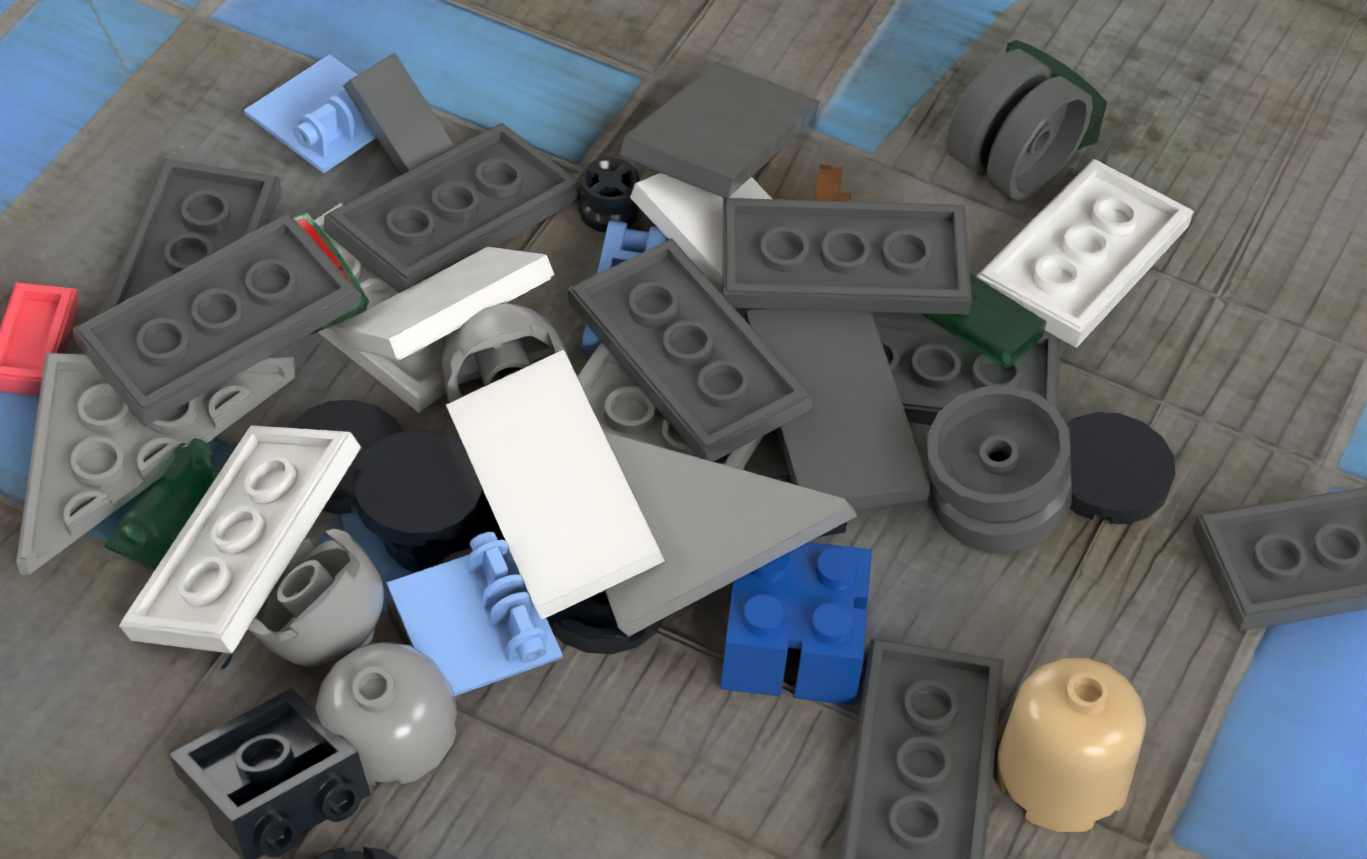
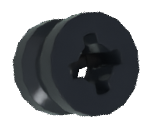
[579,157,640,232]

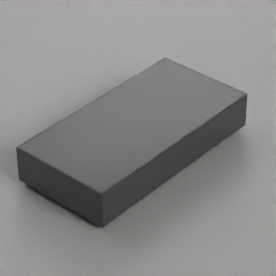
[343,53,456,175]

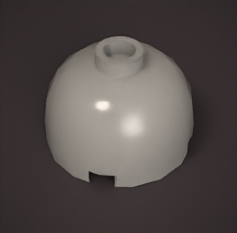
[441,302,571,403]
[248,529,384,667]
[315,642,457,786]

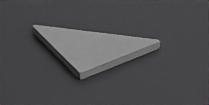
[16,353,295,575]
[603,431,857,636]

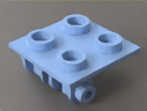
[244,54,376,174]
[386,532,563,696]

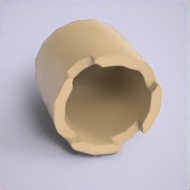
[994,658,1146,832]

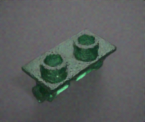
[105,438,220,570]

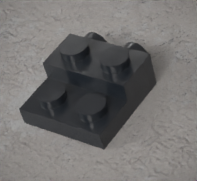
[169,688,371,859]

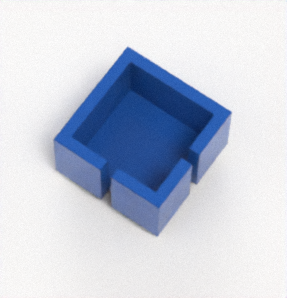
[720,542,872,705]

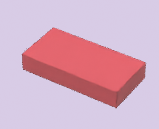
[0,282,79,396]

